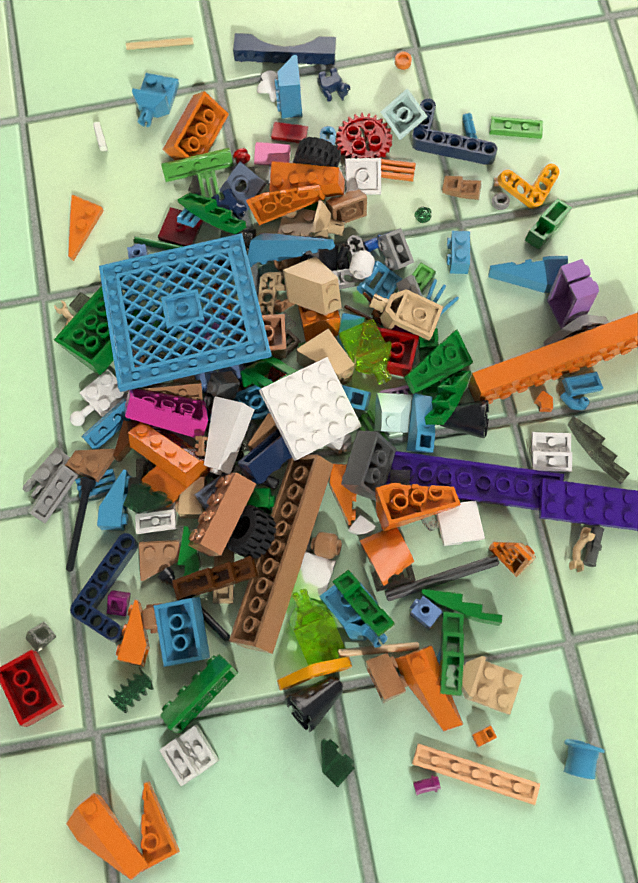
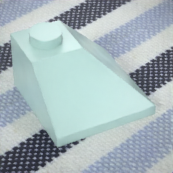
[381,89,428,140]
[374,393,413,433]

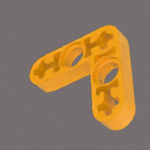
[497,164,559,209]
[277,657,353,691]

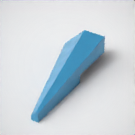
[248,232,335,267]

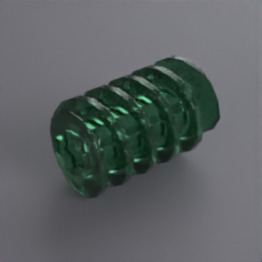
[108,667,154,713]

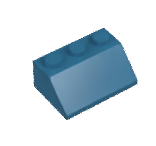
[275,55,302,119]
[154,597,210,667]

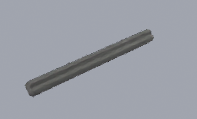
[385,555,499,601]

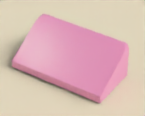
[254,142,291,166]

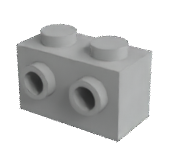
[377,228,414,271]

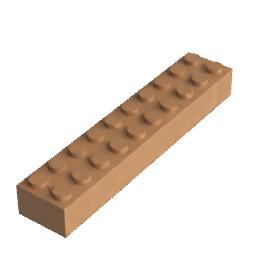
[229,455,334,654]

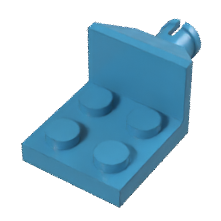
[132,73,179,127]
[319,577,388,648]

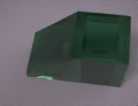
[123,482,173,514]
[321,738,355,788]

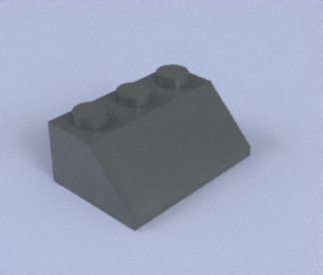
[341,431,396,501]

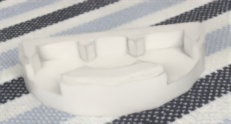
[93,122,108,151]

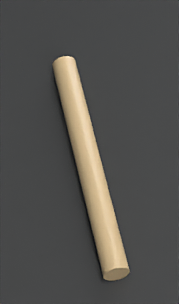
[126,37,194,50]
[338,642,419,657]

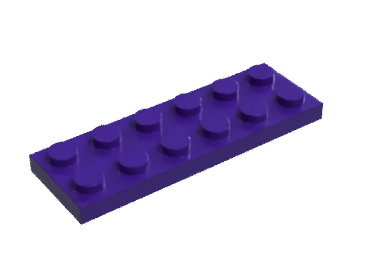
[539,479,638,531]

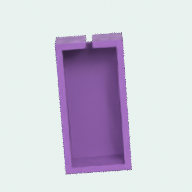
[547,259,599,329]

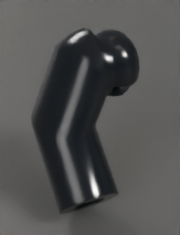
[336,243,351,270]

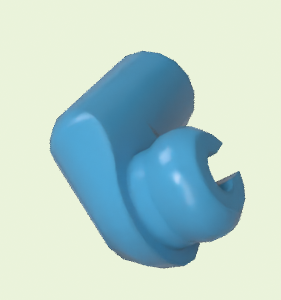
[560,392,589,410]

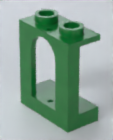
[241,356,297,389]

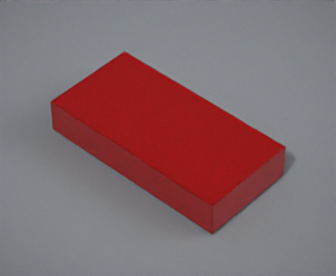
[271,122,308,143]

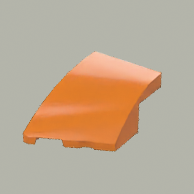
[141,466,211,507]
[359,528,414,586]

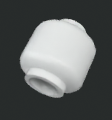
[349,250,375,279]

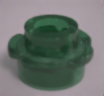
[414,207,432,223]

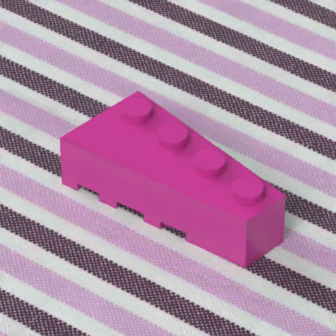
[124,389,208,438]

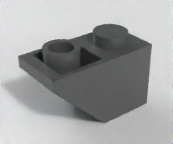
[203,371,240,414]

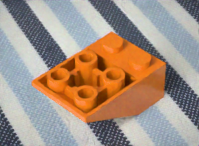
[298,305,341,342]

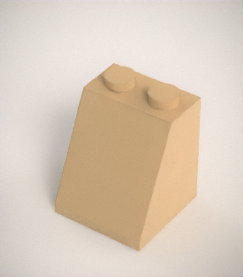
[283,256,342,315]
[297,329,355,385]

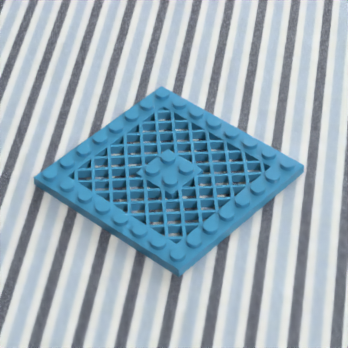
[99,233,272,392]

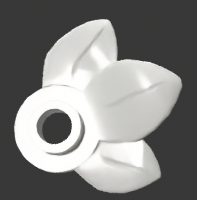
[257,71,278,102]

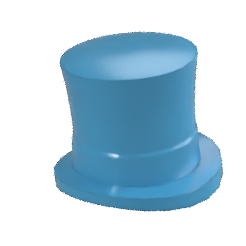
[563,739,605,780]

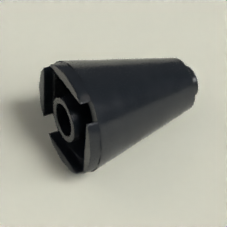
[440,400,489,438]
[285,676,343,732]

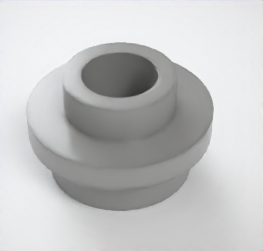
[492,192,510,210]

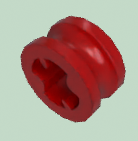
[233,148,251,165]

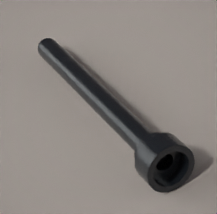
[66,478,96,572]
[157,567,230,642]

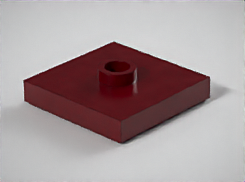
[158,207,203,246]

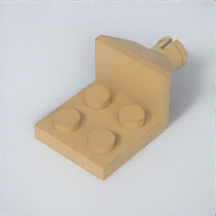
[278,201,345,239]
[369,289,443,340]
[462,656,522,715]

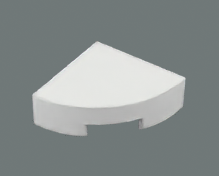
[348,515,376,535]

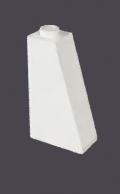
[204,397,254,476]

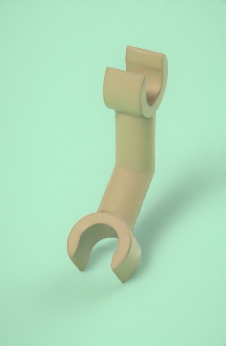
[54,300,74,330]
[569,527,595,573]

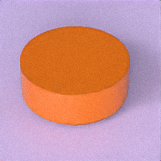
[395,52,412,70]

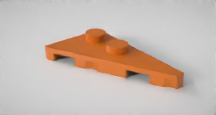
[68,195,104,261]
[141,781,180,871]

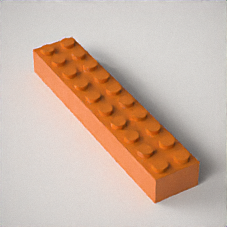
[468,312,638,404]

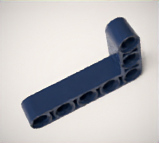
[412,98,497,165]
[70,533,138,642]

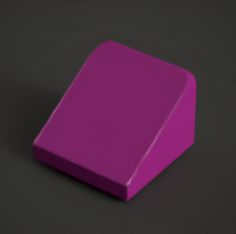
[107,590,131,617]

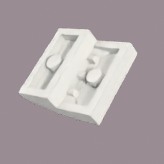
[531,432,572,472]
[135,498,176,534]
[436,501,485,546]
[293,552,336,601]
[159,725,219,786]

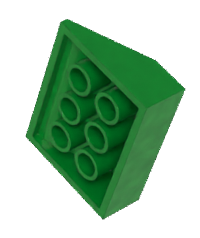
[54,286,148,375]
[160,654,238,734]

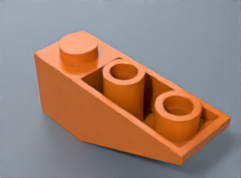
[330,464,357,526]
[116,600,150,667]

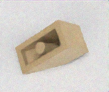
[175,477,207,519]

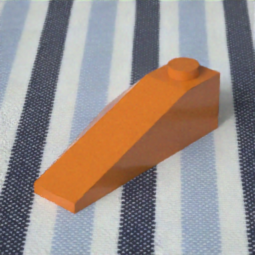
[246,185,325,225]
[375,483,461,531]
[488,542,536,577]
[395,645,463,731]
[66,793,149,880]

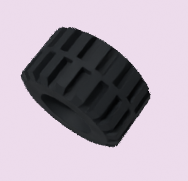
[293,137,341,167]
[226,505,276,559]

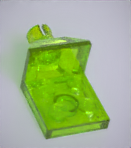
[339,319,392,385]
[289,589,345,666]

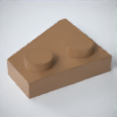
[65,449,115,482]
[139,540,179,581]

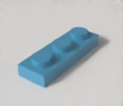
[81,398,131,450]

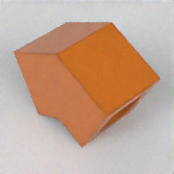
[534,391,553,412]
[471,726,497,747]

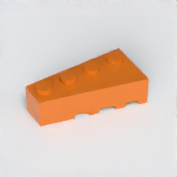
[269,161,345,197]

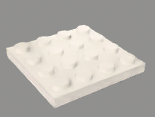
[259,357,362,461]

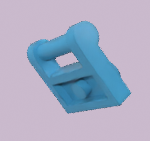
[357,261,402,299]

